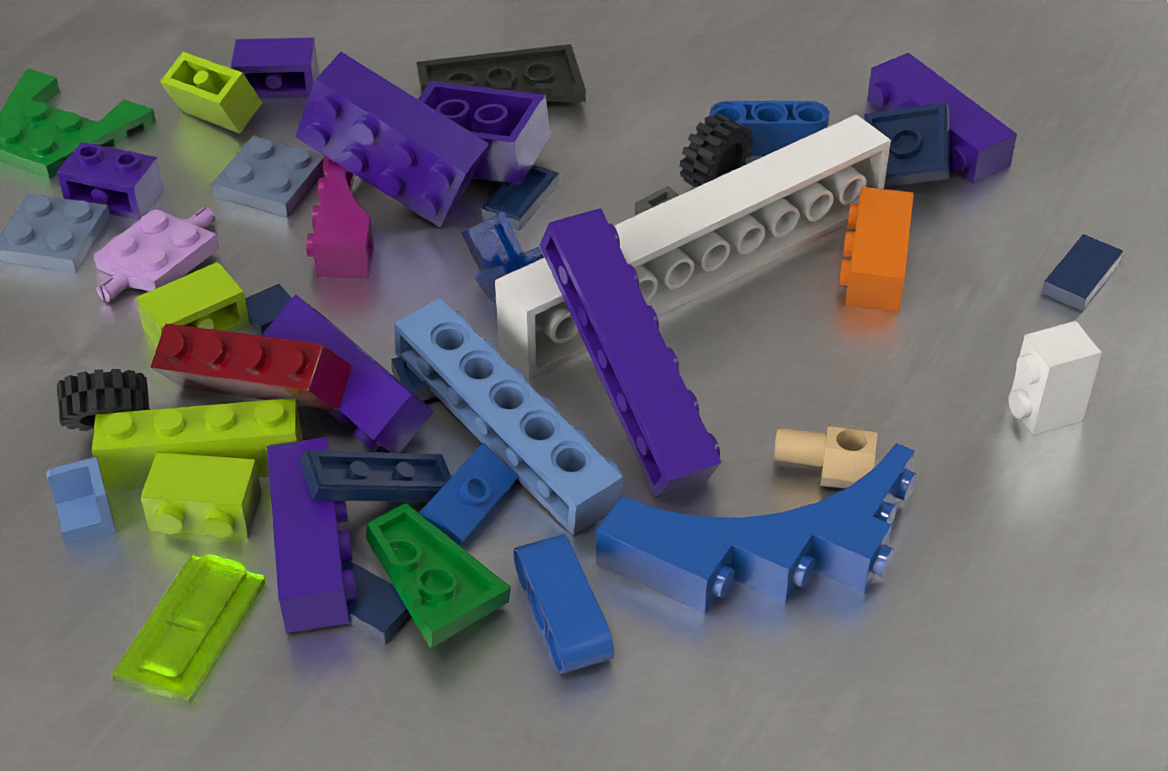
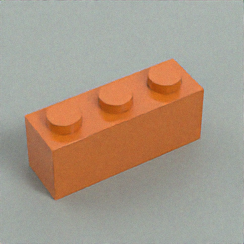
[839,187,914,312]

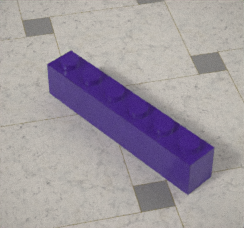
[539,208,722,499]

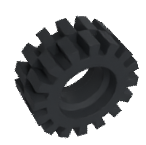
[679,113,753,188]
[57,369,150,431]

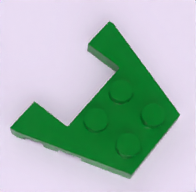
[0,68,156,179]

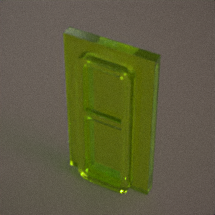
[112,554,266,705]

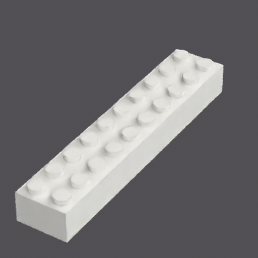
[495,114,891,380]

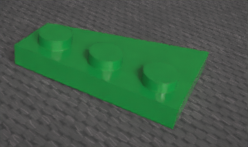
[366,503,511,648]

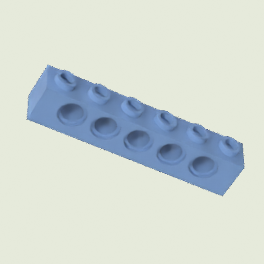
[394,297,623,537]

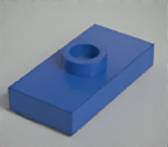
[419,443,519,545]

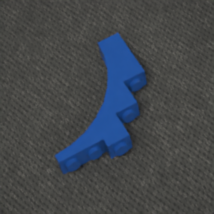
[596,443,917,613]

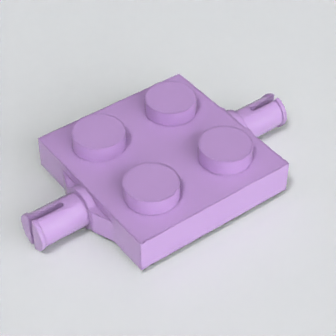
[93,206,220,302]

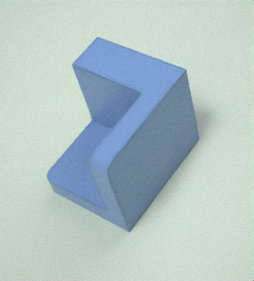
[46,457,117,546]

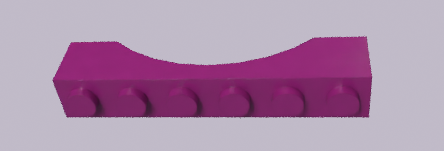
[306,156,374,278]

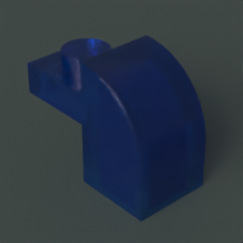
[461,212,544,304]

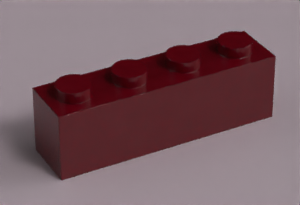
[150,323,352,411]

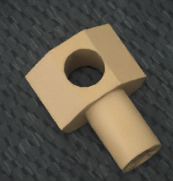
[773,424,878,489]

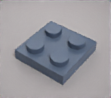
[211,136,324,217]
[0,194,110,273]

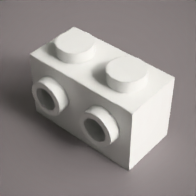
[1008,321,1102,435]

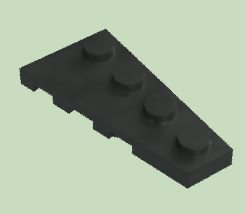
[417,44,586,102]

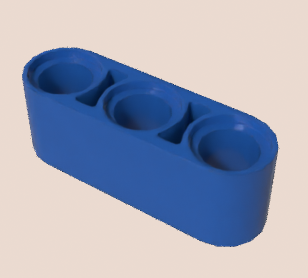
[710,101,830,156]
[513,534,614,674]

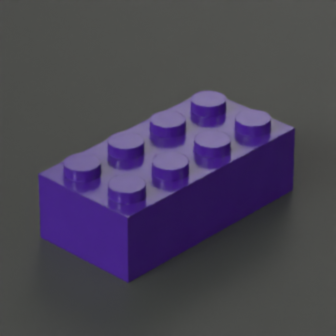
[295,52,489,228]

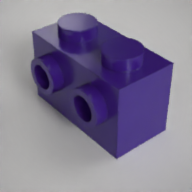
[57,142,164,221]

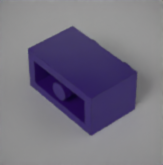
[231,37,319,99]

